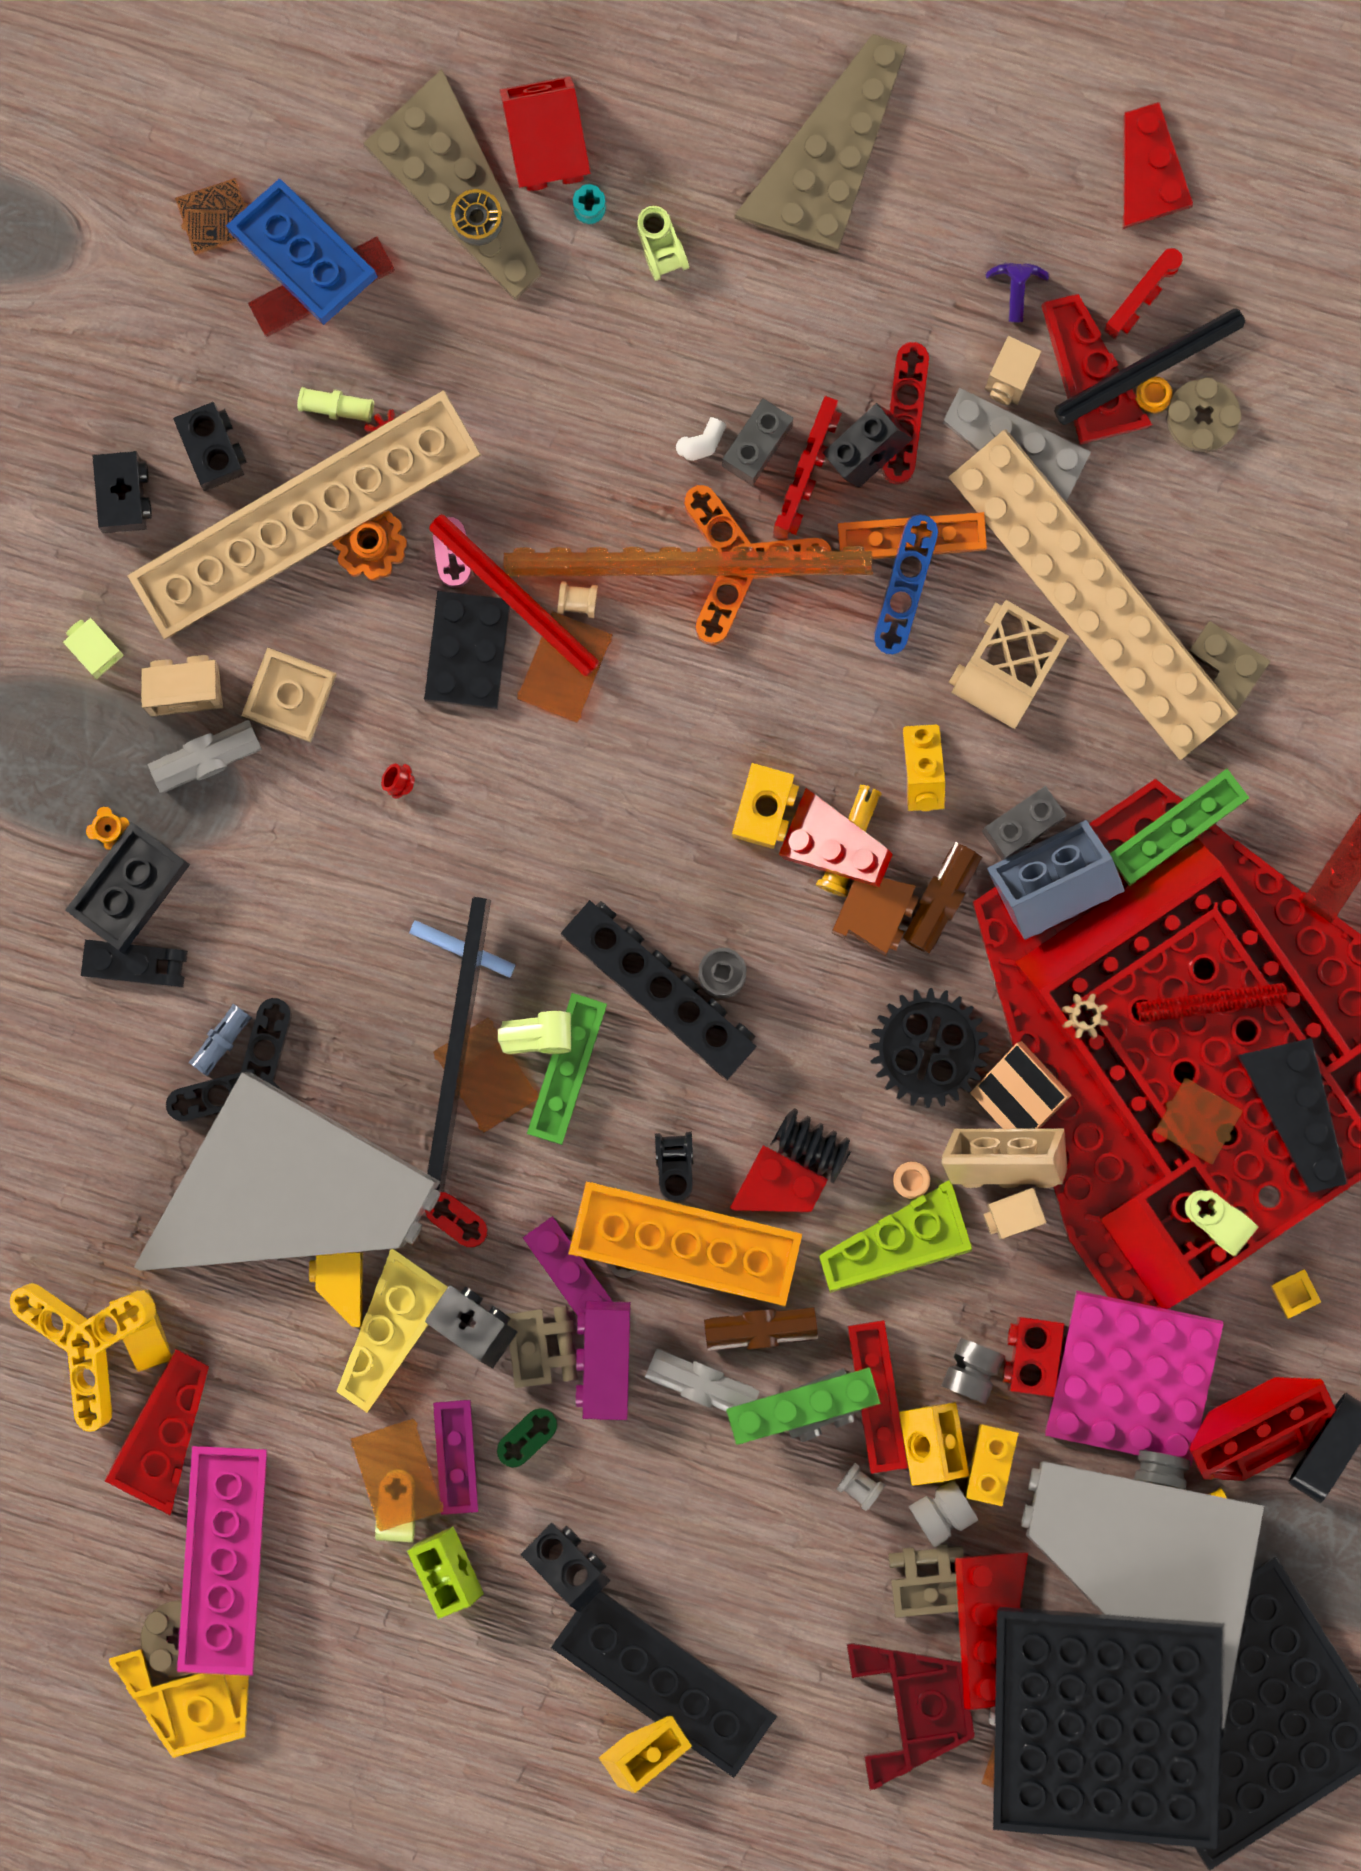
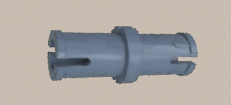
[189,1004,252,1077]

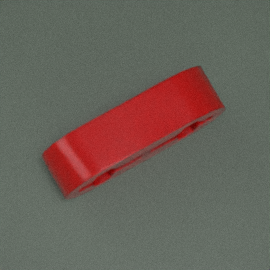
[425,1192,488,1248]

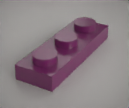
[522,1216,613,1316]
[433,1400,479,1515]

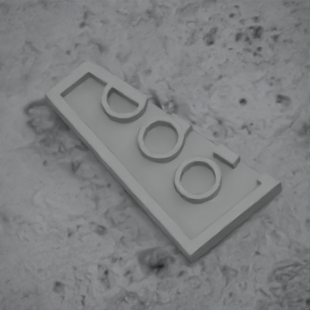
[943,388,1091,502]

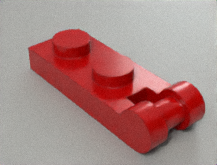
[1104,248,1183,339]

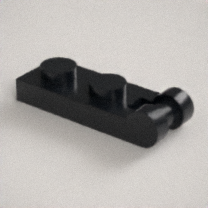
[81,939,188,988]

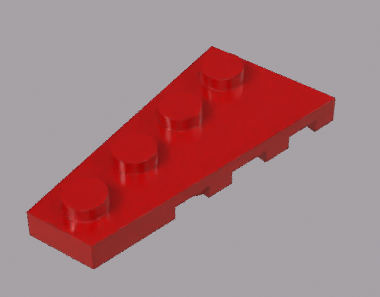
[1041,294,1152,445]
[773,396,842,541]
[104,1348,209,1516]
[955,1552,1028,1710]

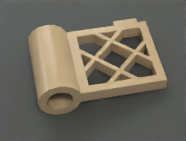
[949,600,1069,729]

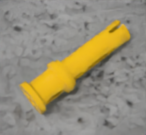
[816,785,882,897]

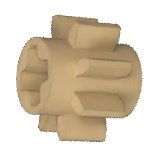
[1062,993,1108,1039]

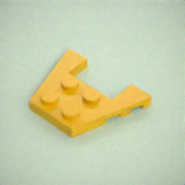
[109,1649,249,1758]

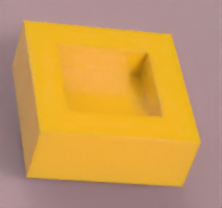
[1270,1269,1321,1319]

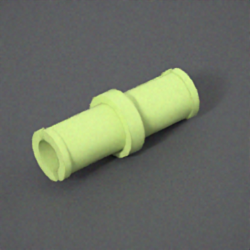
[297,387,374,423]

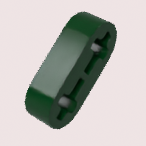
[497,1408,558,1468]

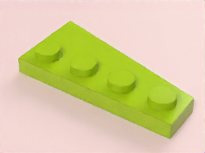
[819,1180,972,1293]

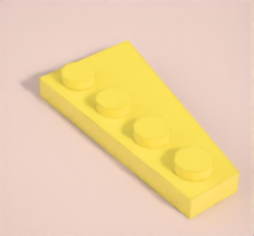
[336,1249,448,1413]

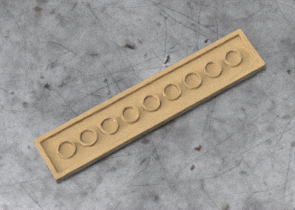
[127,390,482,639]
[949,429,1238,760]

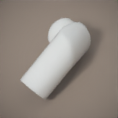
[676,417,727,461]

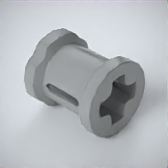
[836,1463,885,1511]

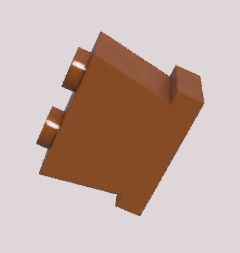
[832,878,919,956]

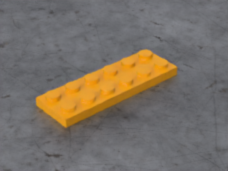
[568,1181,802,1306]

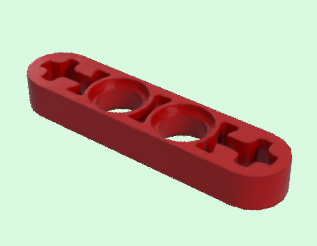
[882,342,929,485]

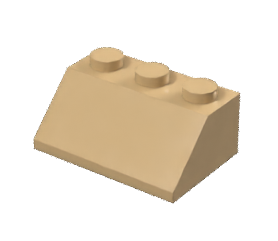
[942,1129,1067,1188]

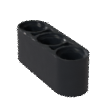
[1288,1392,1361,1504]

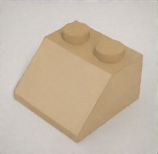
[141,655,223,717]

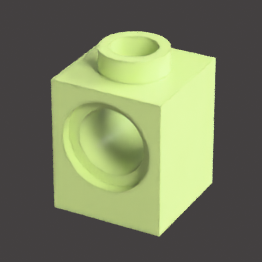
[63,618,124,680]

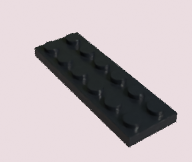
[551,1591,777,1778]

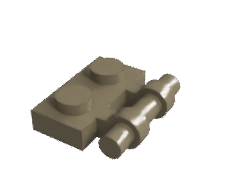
[506,1306,578,1388]
[888,1544,964,1618]

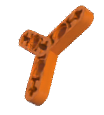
[685,485,832,645]

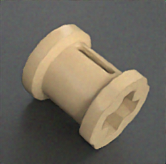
[557,581,598,618]

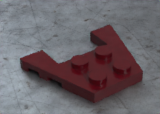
[846,1643,975,1790]

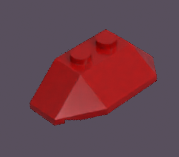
[1189,1377,1336,1481]

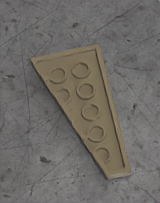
[735,34,907,252]
[363,69,541,301]

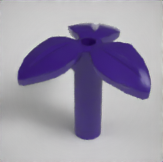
[986,263,1049,322]

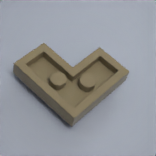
[1189,621,1271,723]

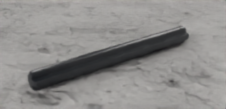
[1054,308,1246,425]

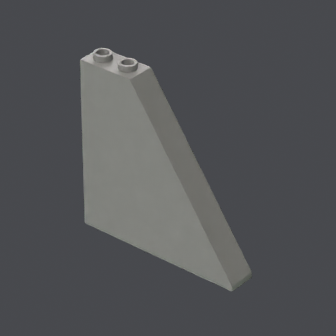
[134,1072,441,1271]
[1021,1461,1264,1730]

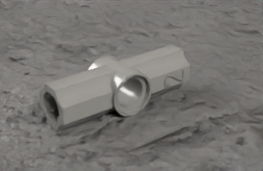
[147,720,262,794]
[645,1349,760,1412]

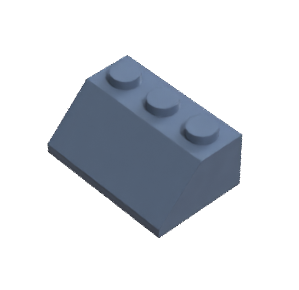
[987,820,1125,940]

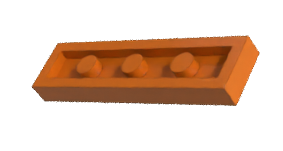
[837,512,987,562]

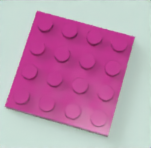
[1045,1290,1224,1466]

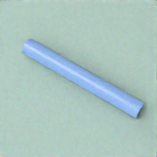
[409,920,516,978]

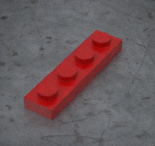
[847,1320,908,1474]

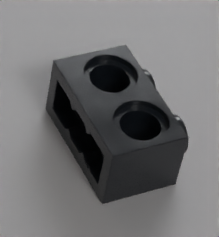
[173,401,247,491]
[520,1522,611,1612]

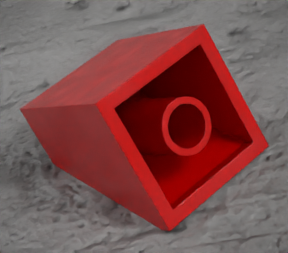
[500,76,591,191]

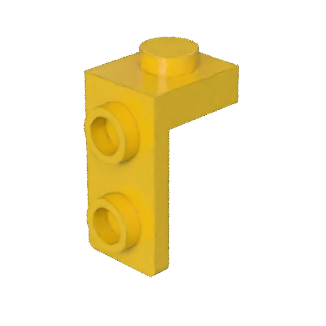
[903,724,945,811]

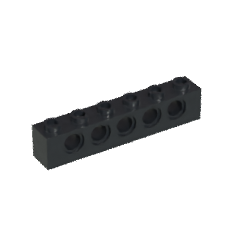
[561,900,757,1081]

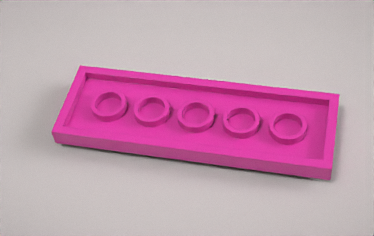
[177,1446,268,1676]

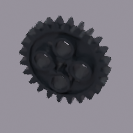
[869,988,989,1108]

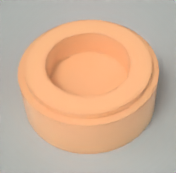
[893,1162,930,1199]

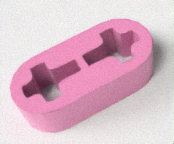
[433,517,471,588]

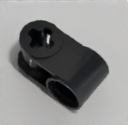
[655,1132,693,1204]

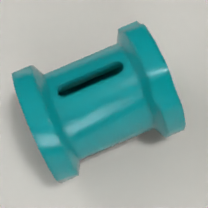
[573,184,606,225]

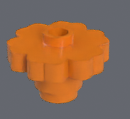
[332,510,408,581]

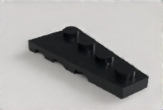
[1237,1038,1347,1193]

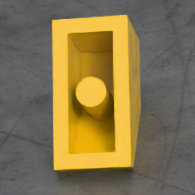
[309,1252,363,1327]
[109,1290,172,1372]
[599,1716,692,1793]

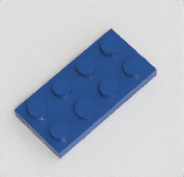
[226,178,377,325]

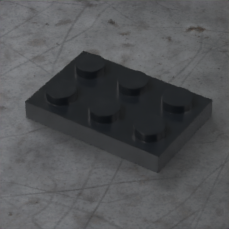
[424,591,510,710]
[65,822,190,954]

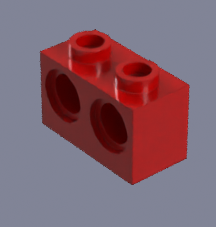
[1002,1317,1065,1397]

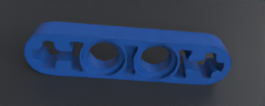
[874,514,938,655]

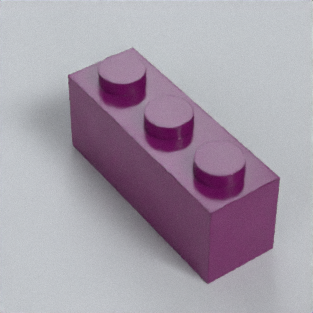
[576,1301,631,1420]

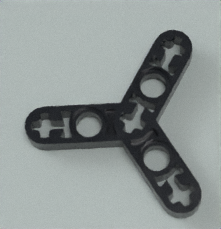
[166,998,292,1122]

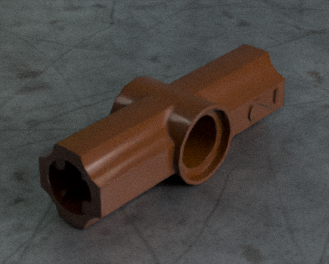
[902,842,983,954]
[704,1307,818,1351]

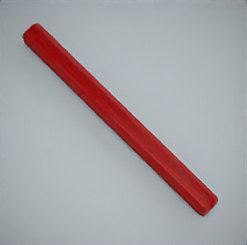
[429,514,599,676]

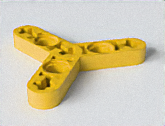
[10,1283,155,1432]

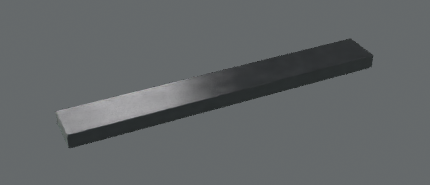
[427,897,491,1192]

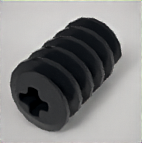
[769,1108,851,1184]

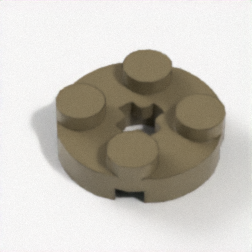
[1167,377,1242,453]
[140,1600,192,1676]

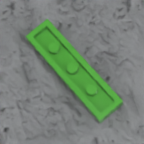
[1110,769,1249,886]
[527,993,607,1145]
[726,1367,880,1445]

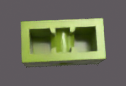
[407,1526,484,1619]

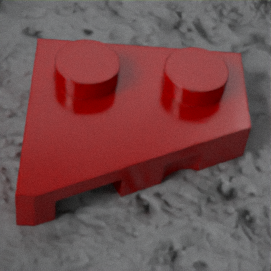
[730,1145,828,1212]

